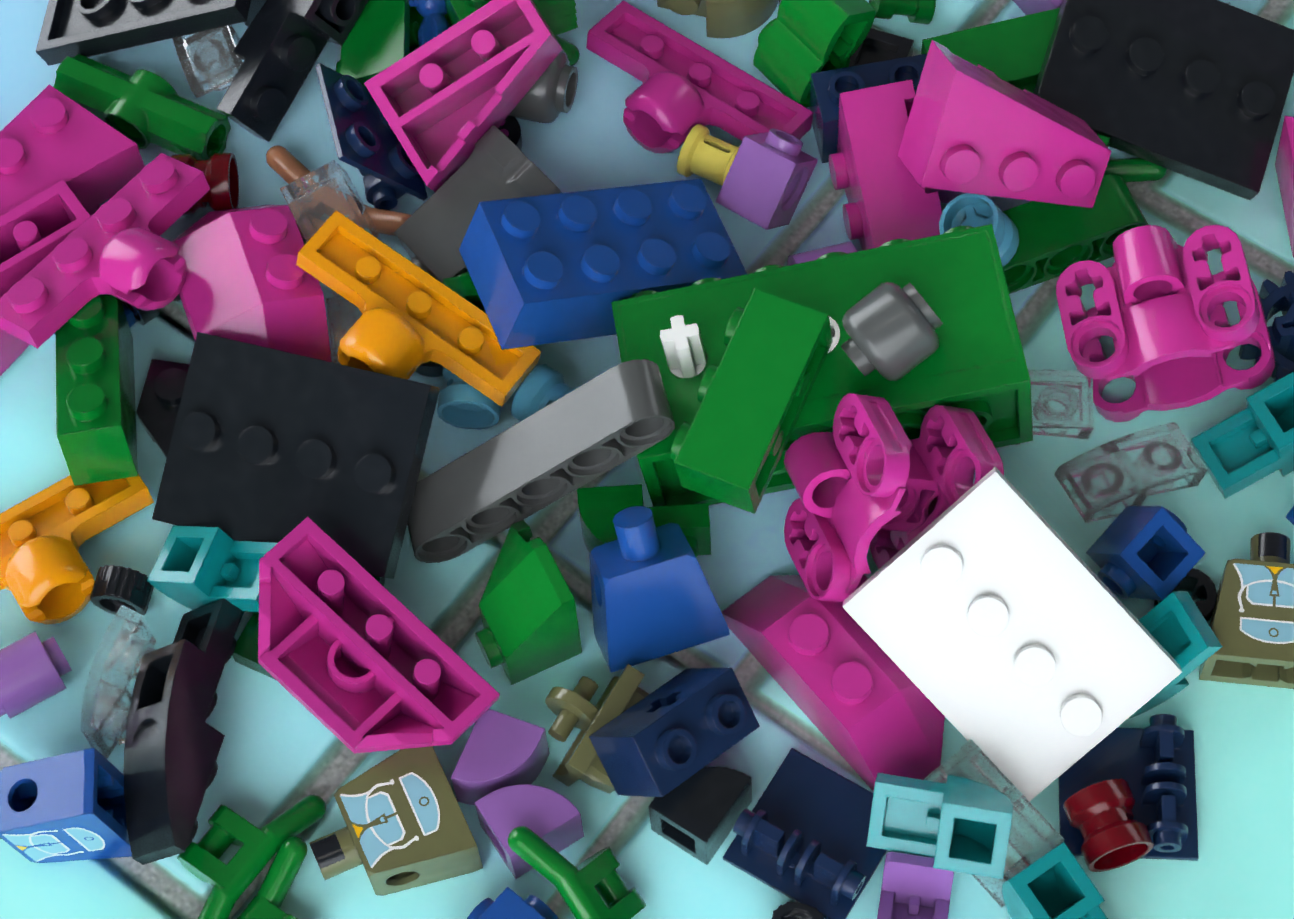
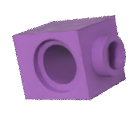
[715,129,818,230]

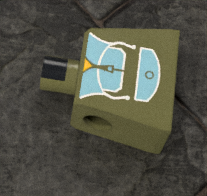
[1199,532,1294,689]
[309,746,483,896]

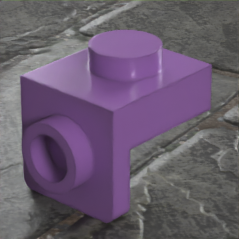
[877,852,954,919]

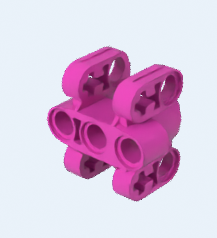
[1056,225,1275,422]
[784,393,1004,602]

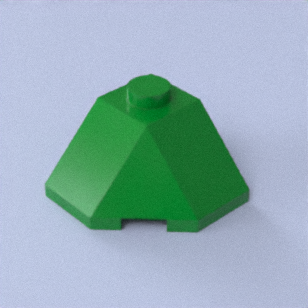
[475,520,582,685]

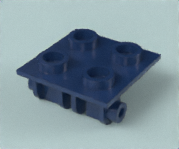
[316,63,428,210]
[1058,714,1199,861]
[722,748,888,919]

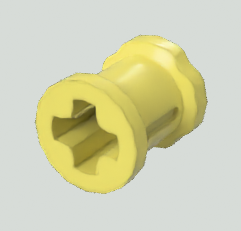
[677,124,740,186]

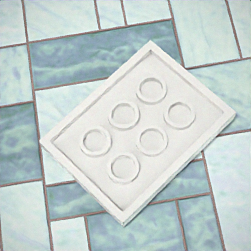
[842,467,1182,804]

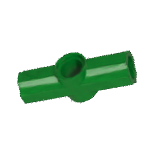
[53,54,231,160]

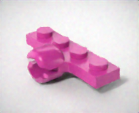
[586,0,814,153]
[0,153,210,349]

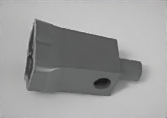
[394,125,562,283]

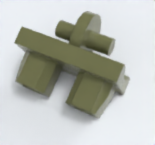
[545,664,649,794]

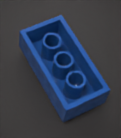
[459,178,747,350]

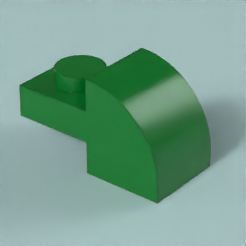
[577,484,711,557]

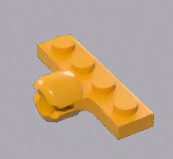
[296,210,542,407]
[0,474,154,625]

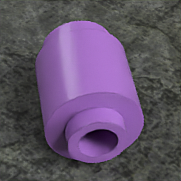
[0,631,72,719]

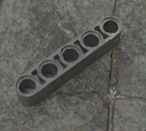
[407,359,675,563]

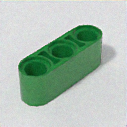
[1002,174,1149,294]

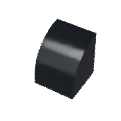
[649,767,752,865]

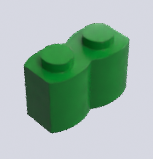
[753,0,876,108]

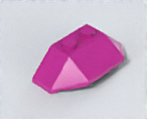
[172,205,332,362]
[258,517,500,754]
[722,575,945,792]

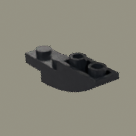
[216,0,369,142]
[123,598,243,865]

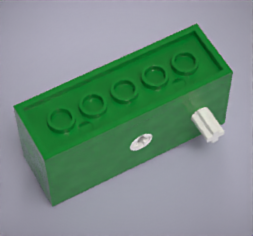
[611,224,1033,507]

